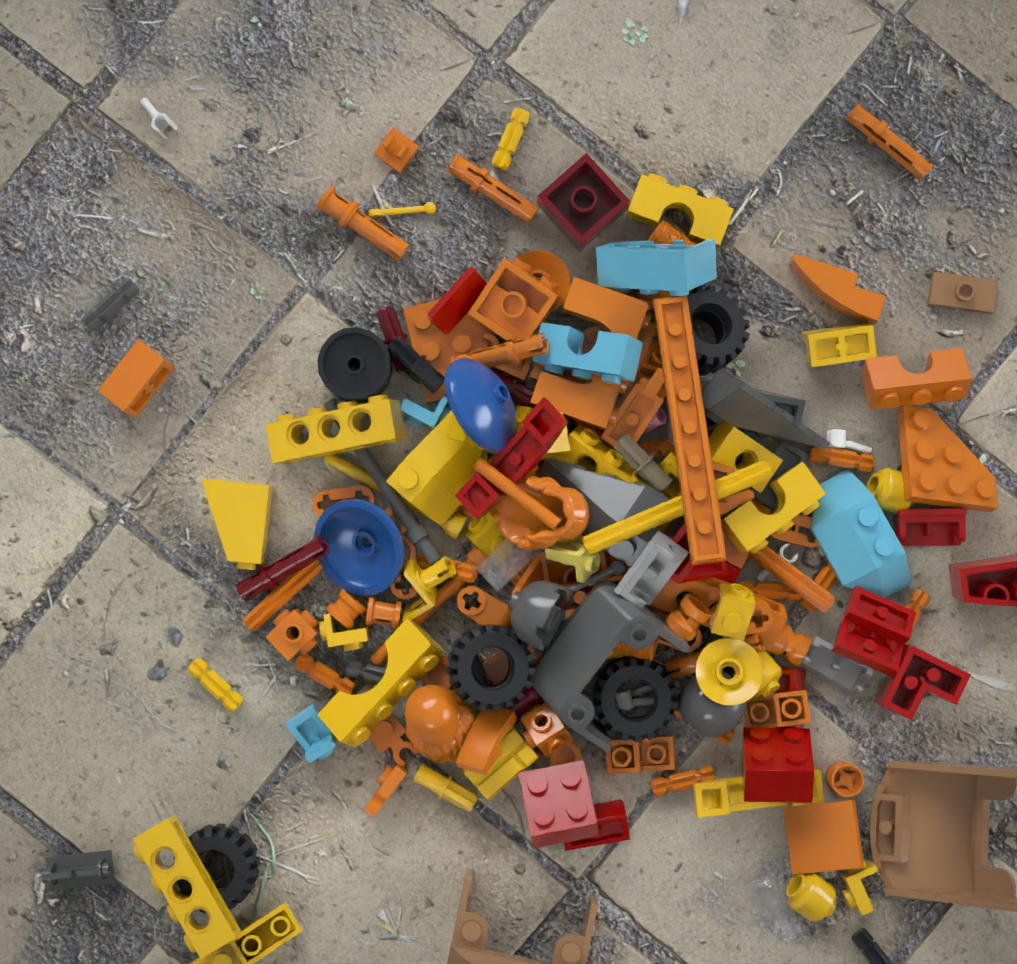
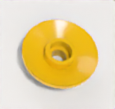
[695,638,763,706]

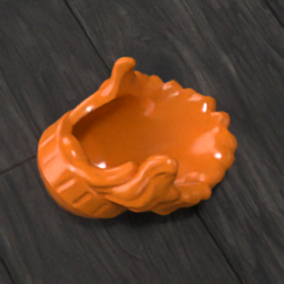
[494,476,590,551]
[405,685,477,764]

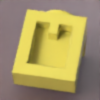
[545,535,601,583]

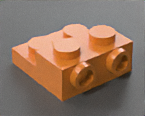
[468,257,562,341]

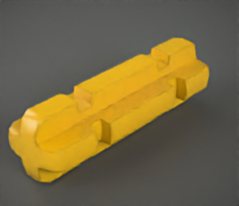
[492,107,530,170]
[187,658,244,712]

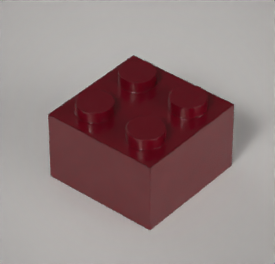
[537,153,631,252]

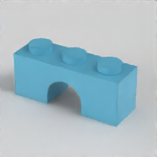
[532,322,643,385]

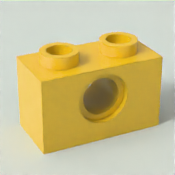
[709,420,783,493]

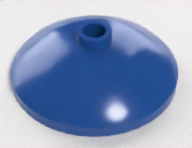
[444,358,517,452]
[314,499,404,595]

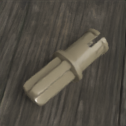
[614,435,673,493]

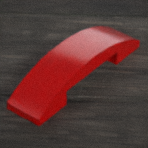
[455,398,568,519]

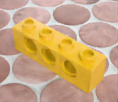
[266,394,406,465]
[554,423,673,533]
[133,814,241,959]

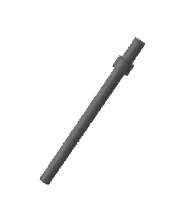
[324,398,441,566]

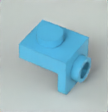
[401,396,451,430]
[286,703,336,763]

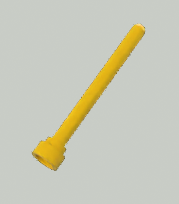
[324,454,469,541]

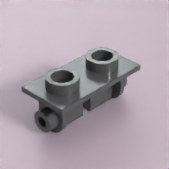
[42,850,115,891]

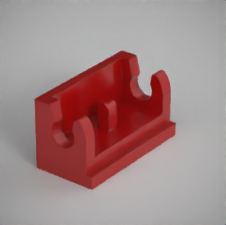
[893,508,966,546]

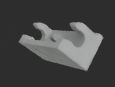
[614,530,689,609]
[799,635,875,696]

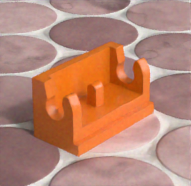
[98,339,176,418]

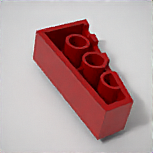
[949,554,1017,607]

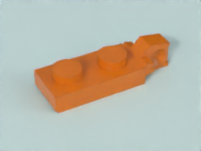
[600,367,666,447]

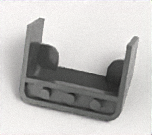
[530,581,690,752]

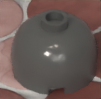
[508,580,570,651]
[678,670,747,738]

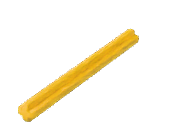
[582,460,772,555]

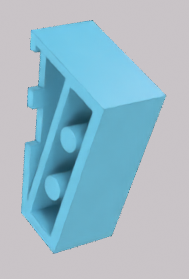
[596,239,717,296]

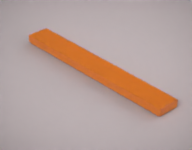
[653,295,727,565]

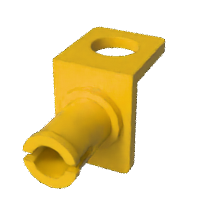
[402,556,456,622]

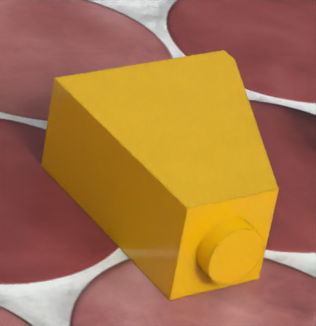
[203,478,273,570]

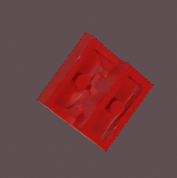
[832,586,916,677]

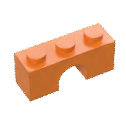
[861,348,972,409]

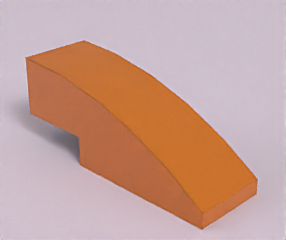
[789,254,886,325]

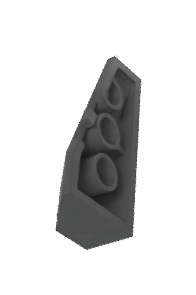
[536,458,670,567]

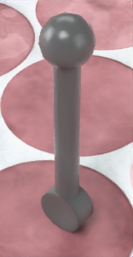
[563,561,625,597]

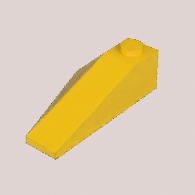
[386,410,483,527]

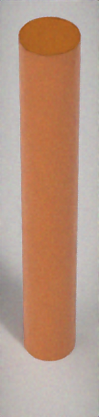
[473,458,561,531]

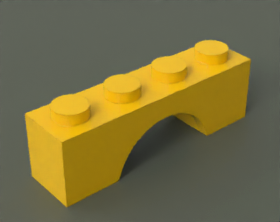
[317,618,445,748]

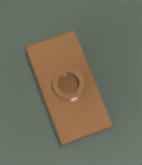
[927,272,998,314]

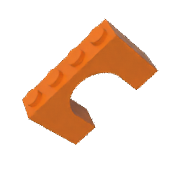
[530,277,652,431]

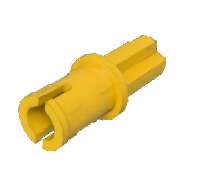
[413,763,478,812]

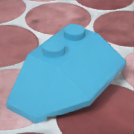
[810,469,912,598]

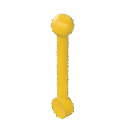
[368,202,436,218]

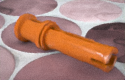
[316,185,410,262]

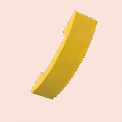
[693,769,824,818]

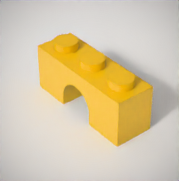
[626,173,734,251]
[721,461,826,554]

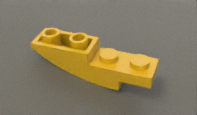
[189,902,303,964]

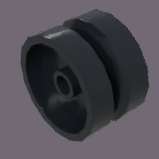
[317,327,393,404]

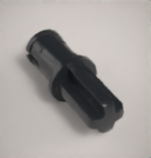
[388,337,445,394]

